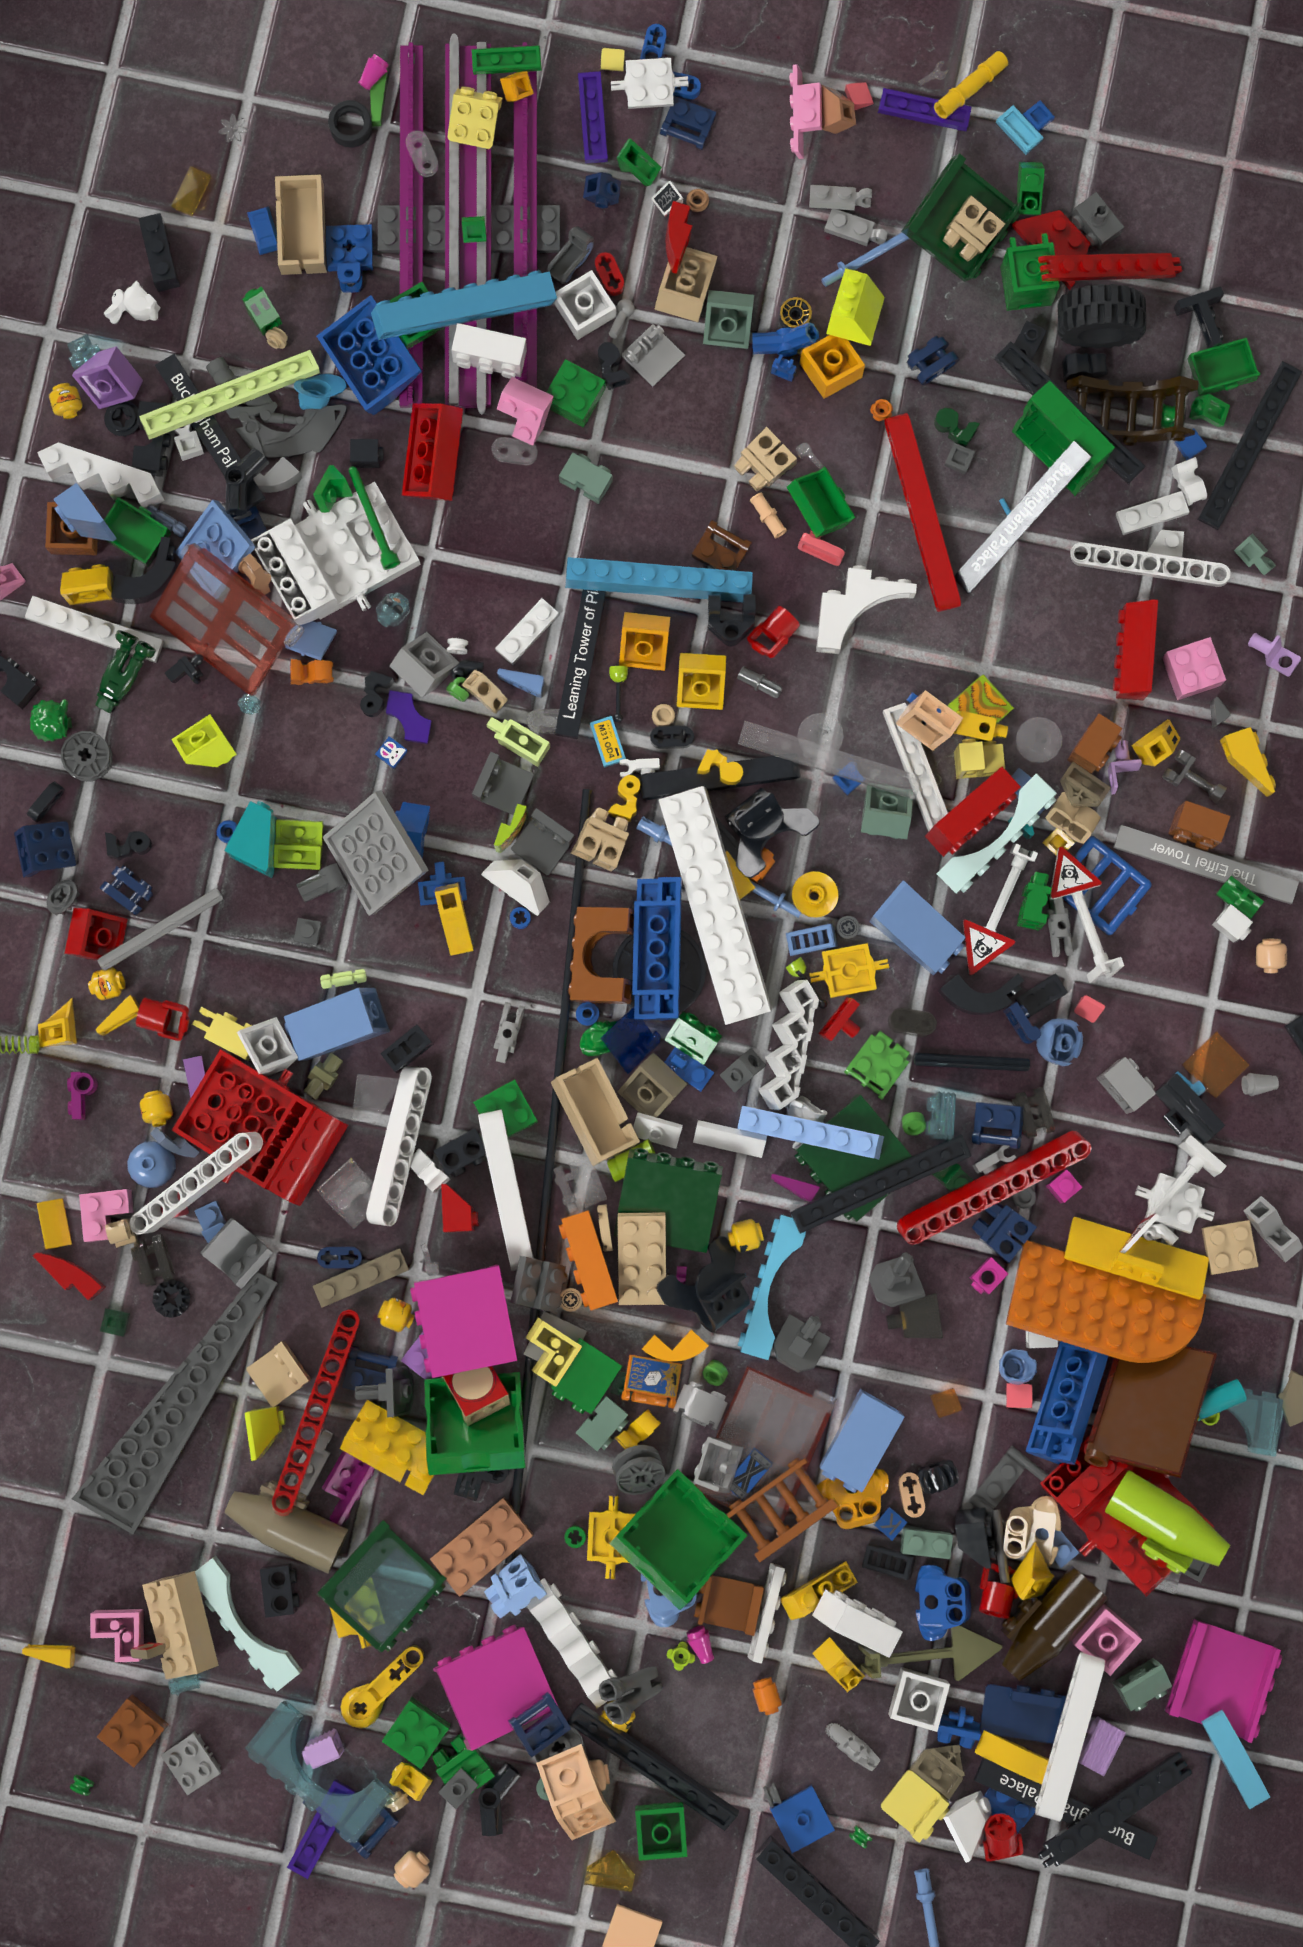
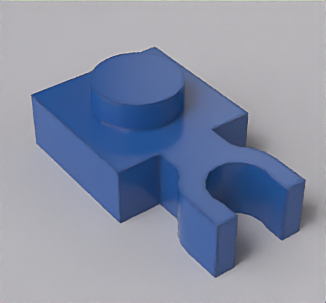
[771,355,796,382]

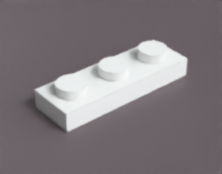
[1116,491,1189,535]
[495,598,559,665]

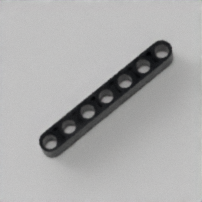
[639,753,801,800]

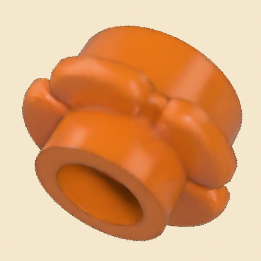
[870,399,893,421]

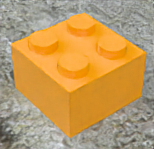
[799,335,865,399]

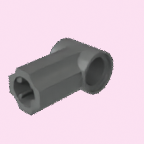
[296,863,347,903]

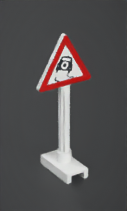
[963,844,1038,975]
[1049,846,1124,983]
[1119,1135,1226,1254]

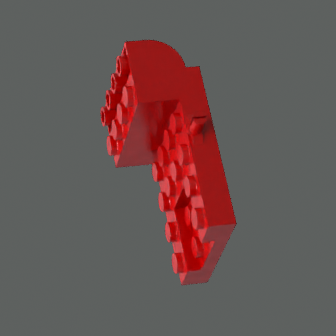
[172,1049,348,1206]
[1040,1428,1215,1597]

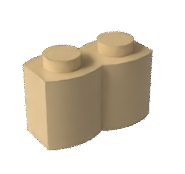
[1045,792,1101,844]

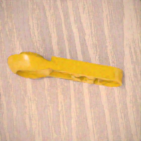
[340,1645,424,1728]

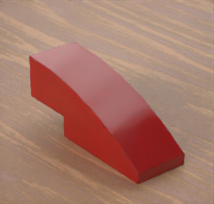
[666,201,692,274]
[33,1252,106,1300]

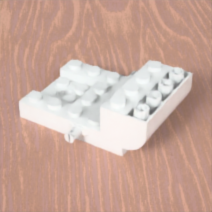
[251,482,421,625]

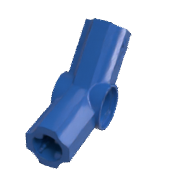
[752,322,819,357]

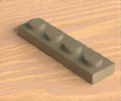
[313,1248,409,1308]

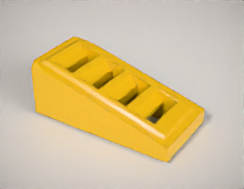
[96,995,140,1036]
[22,1644,75,1668]

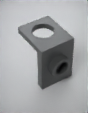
[720,1048,766,1092]
[438,1768,478,1809]

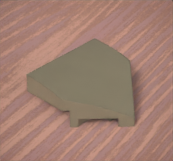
[1060,762,1111,807]
[1278,1370,1303,1427]
[909,1745,965,1800]

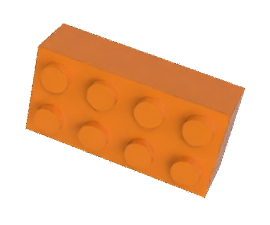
[558,1210,618,1311]

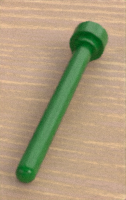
[348,466,401,570]

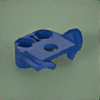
[915,1565,971,1641]

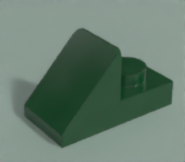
[931,1163,974,1192]

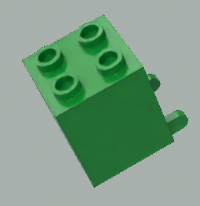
[1000,233,1060,311]

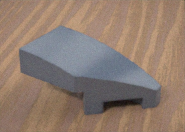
[150,1127,200,1157]

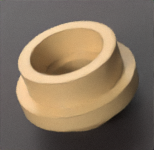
[266,327,288,349]
[386,1790,409,1812]

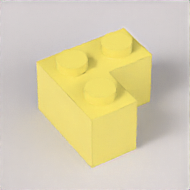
[954,739,1005,779]
[525,1318,582,1387]

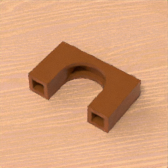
[569,907,634,1004]

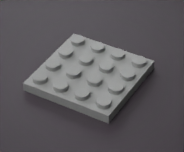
[323,790,428,916]

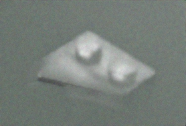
[351,1074,399,1124]

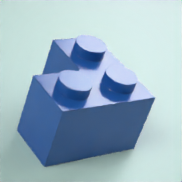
[395,802,430,859]

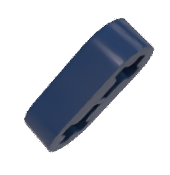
[317,1247,363,1268]

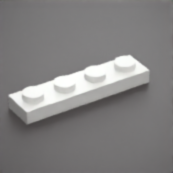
[747,1563,786,1663]

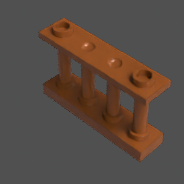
[727,1457,839,1562]

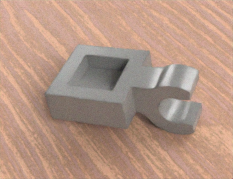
[972,1145,1016,1174]

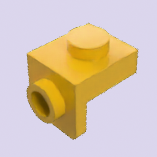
[389,1762,433,1801]

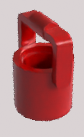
[747,606,800,658]
[136,998,190,1041]
[979,1563,1018,1618]
[982,1814,1023,1861]

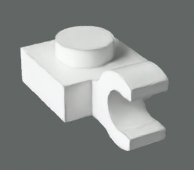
[620,758,660,778]

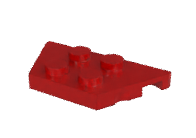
[1011,210,1090,290]

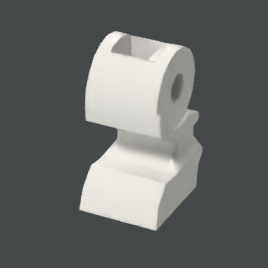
[1171,457,1207,506]
[410,1148,450,1194]

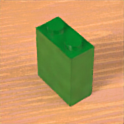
[549,1338,622,1414]

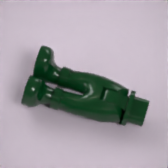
[95,630,156,713]

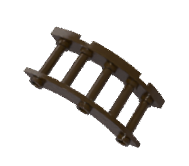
[1067,375,1199,446]

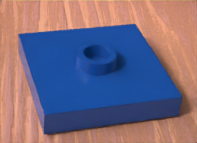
[770,1785,835,1853]

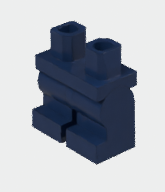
[971,1203,1037,1264]

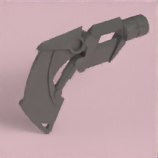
[206,357,347,458]

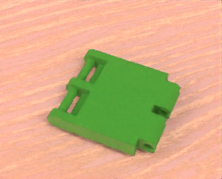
[844,1031,910,1100]

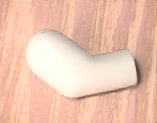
[1143,1223,1179,1246]

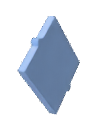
[285,621,337,661]

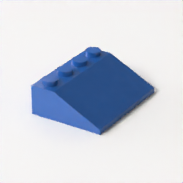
[316,295,422,415]

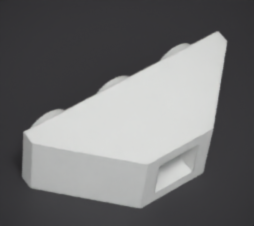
[481,859,550,916]

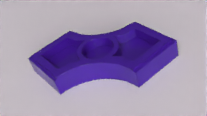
[386,690,432,744]

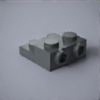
[510,1256,567,1313]

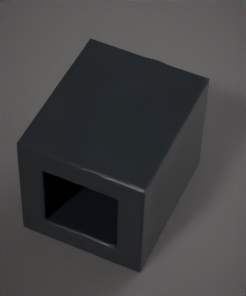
[350,439,384,468]

